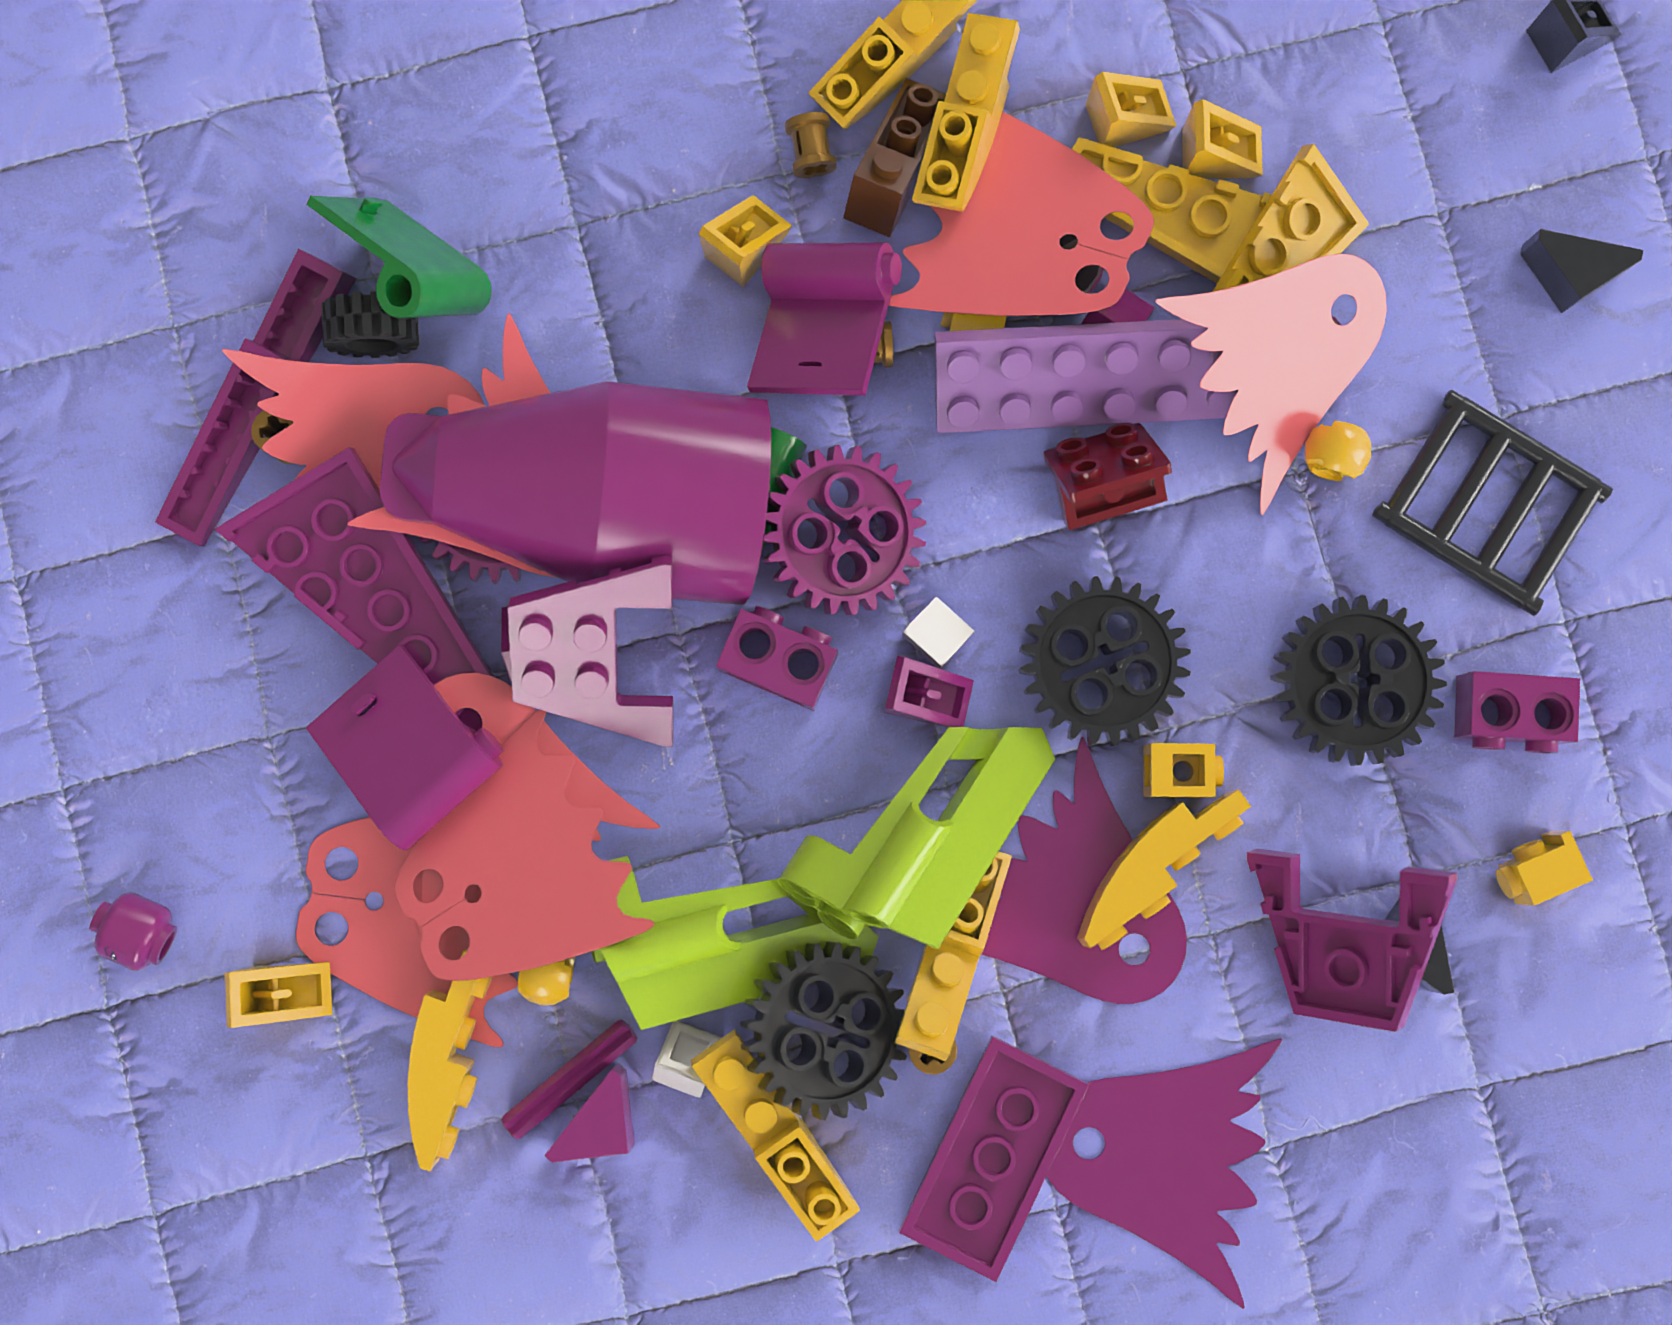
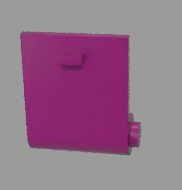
[747,243,902,396]
[306,645,503,850]

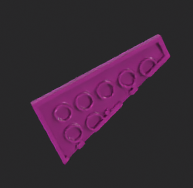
[214,447,495,731]

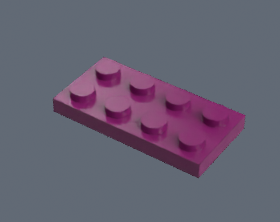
[899,1035,1089,1282]

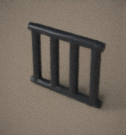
[1372,390,1613,616]

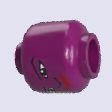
[89,892,177,971]

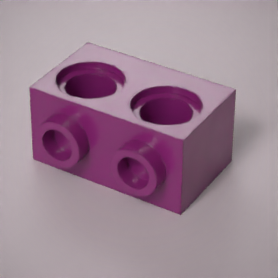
[716,606,838,711]
[1454,671,1580,753]

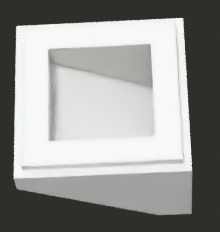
[902,597,975,669]
[652,1020,722,1098]

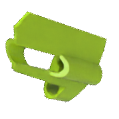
[777,727,1055,949]
[591,856,879,1030]

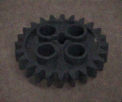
[1019,576,1191,746]
[1270,595,1447,766]
[740,941,907,1120]

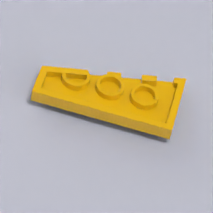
[1072,137,1272,284]
[1212,144,1369,292]

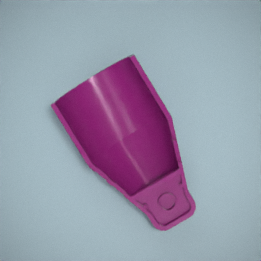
[380,381,771,605]

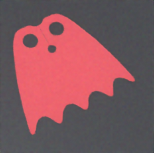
[889,112,1154,316]
[394,710,654,981]
[296,817,518,1047]

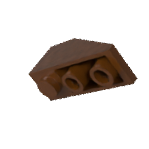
[843,78,946,237]

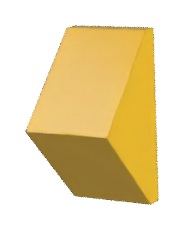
[1086,72,1177,148]
[1181,99,1263,179]
[698,195,792,287]
[224,962,332,1028]

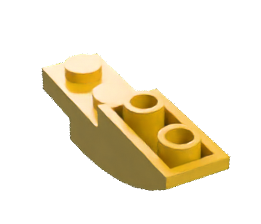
[808,0,977,130]
[912,13,1020,212]
[1077,789,1251,950]
[894,851,1012,1061]
[407,948,493,1172]
[691,1029,860,1242]

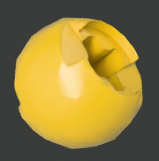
[1305,421,1371,482]
[517,957,575,1006]

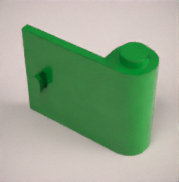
[306,195,492,318]

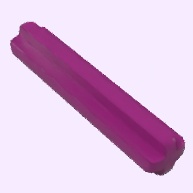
[501,1019,638,1139]

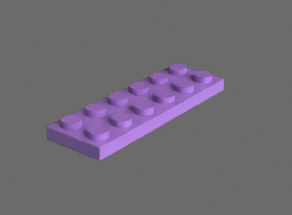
[935,319,1238,433]

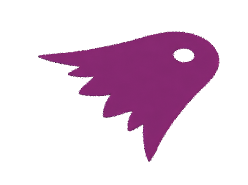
[981,737,1187,1004]
[1047,1038,1282,1309]

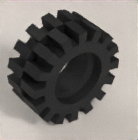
[322,291,419,358]

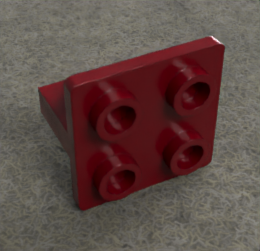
[1043,423,1172,530]

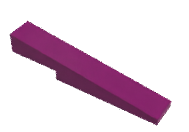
[155,248,357,546]

